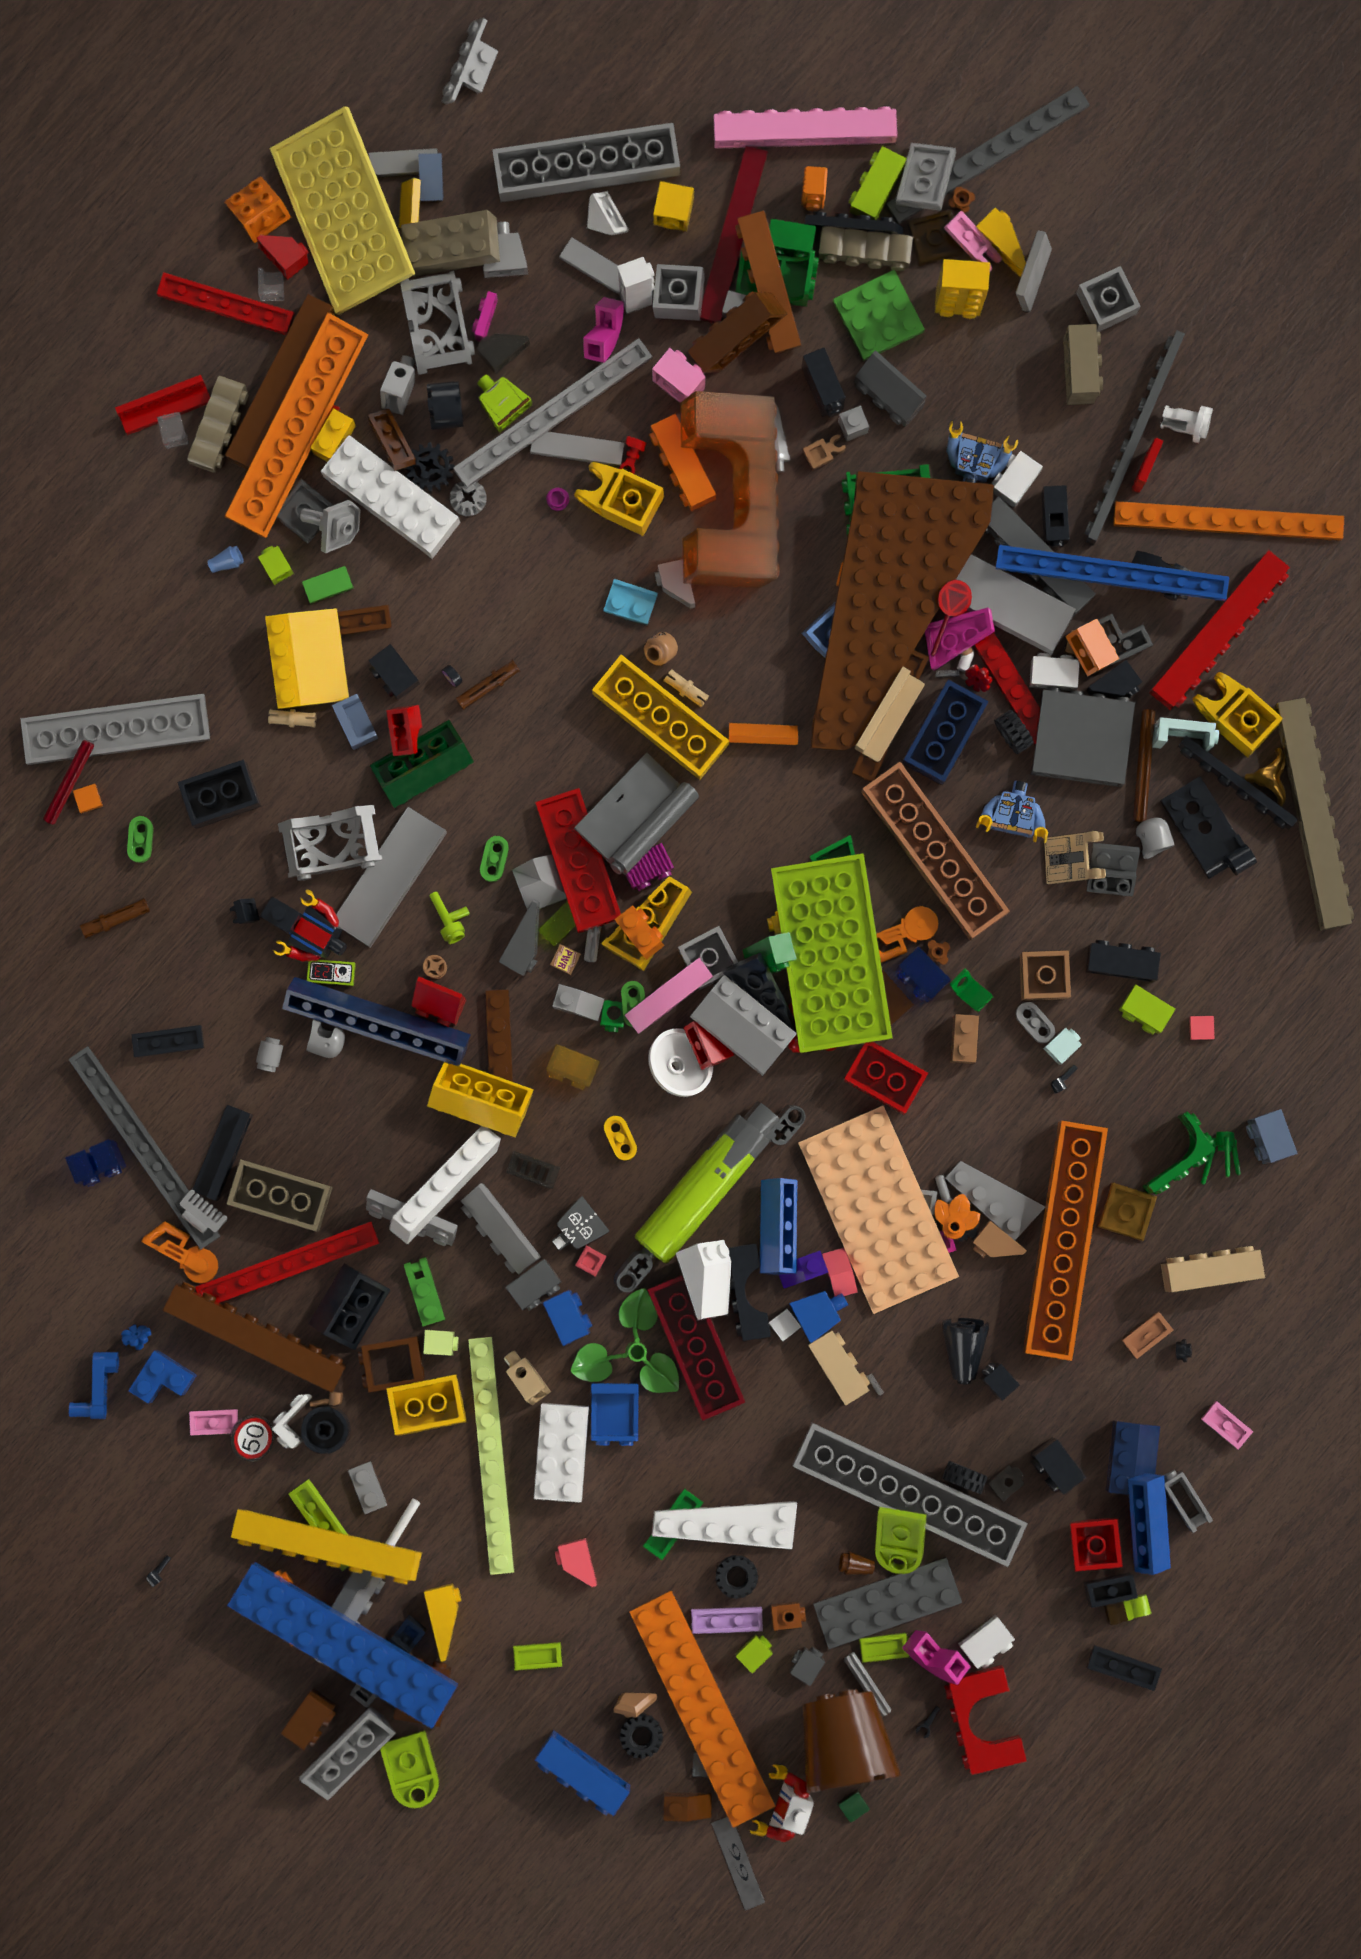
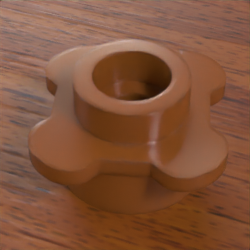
[949,187,975,213]
[926,940,950,965]

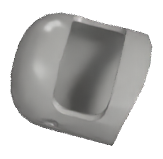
[1136,818,1175,859]
[306,1019,345,1058]

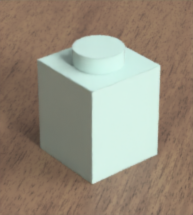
[1043,1028,1082,1065]

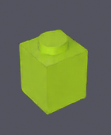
[258,546,294,585]
[735,1634,773,1673]

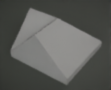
[512,854,567,910]

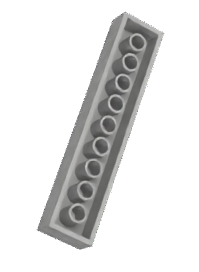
[792,1422,1027,1567]

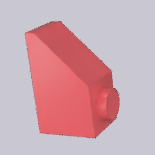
[555,1538,597,1587]

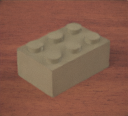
[1063,324,1103,405]

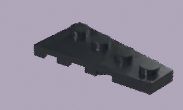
[805,211,904,235]
[723,953,797,1033]

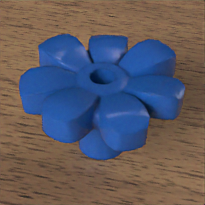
[121,1325,151,1350]

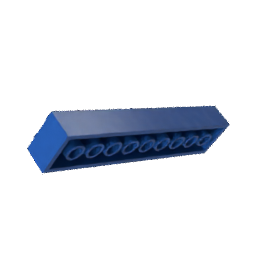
[228,1562,459,1728]

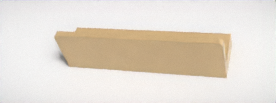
[855,667,925,762]

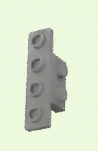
[442,18,498,104]

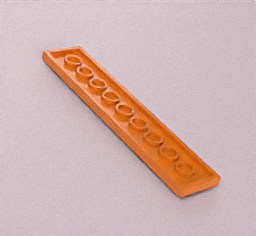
[224,313,368,538]
[629,1590,775,1828]

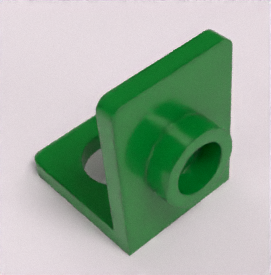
[950,968,993,1012]
[600,1000,625,1032]

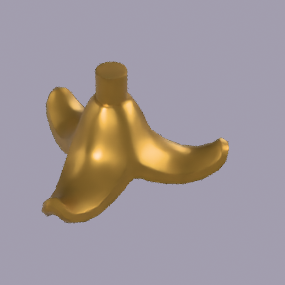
[1245,748,1286,807]

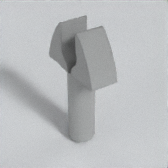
[935,1175,953,1204]

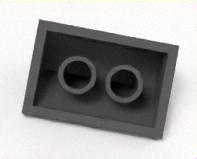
[854,350,926,427]

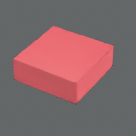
[1189,1016,1214,1040]
[575,1245,607,1277]

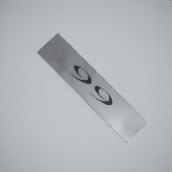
[712,1817,765,1911]

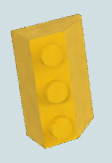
[387,1375,467,1436]

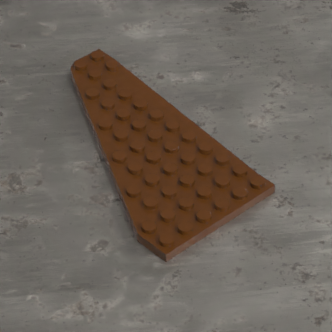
[811,471,994,750]

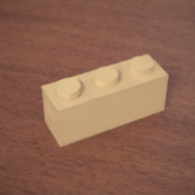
[808,1330,870,1405]

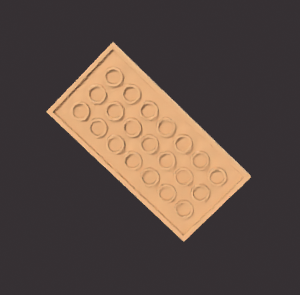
[798,1105,959,1314]

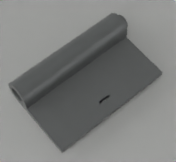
[574,753,699,875]

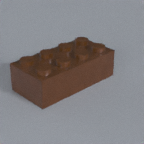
[688,291,787,373]

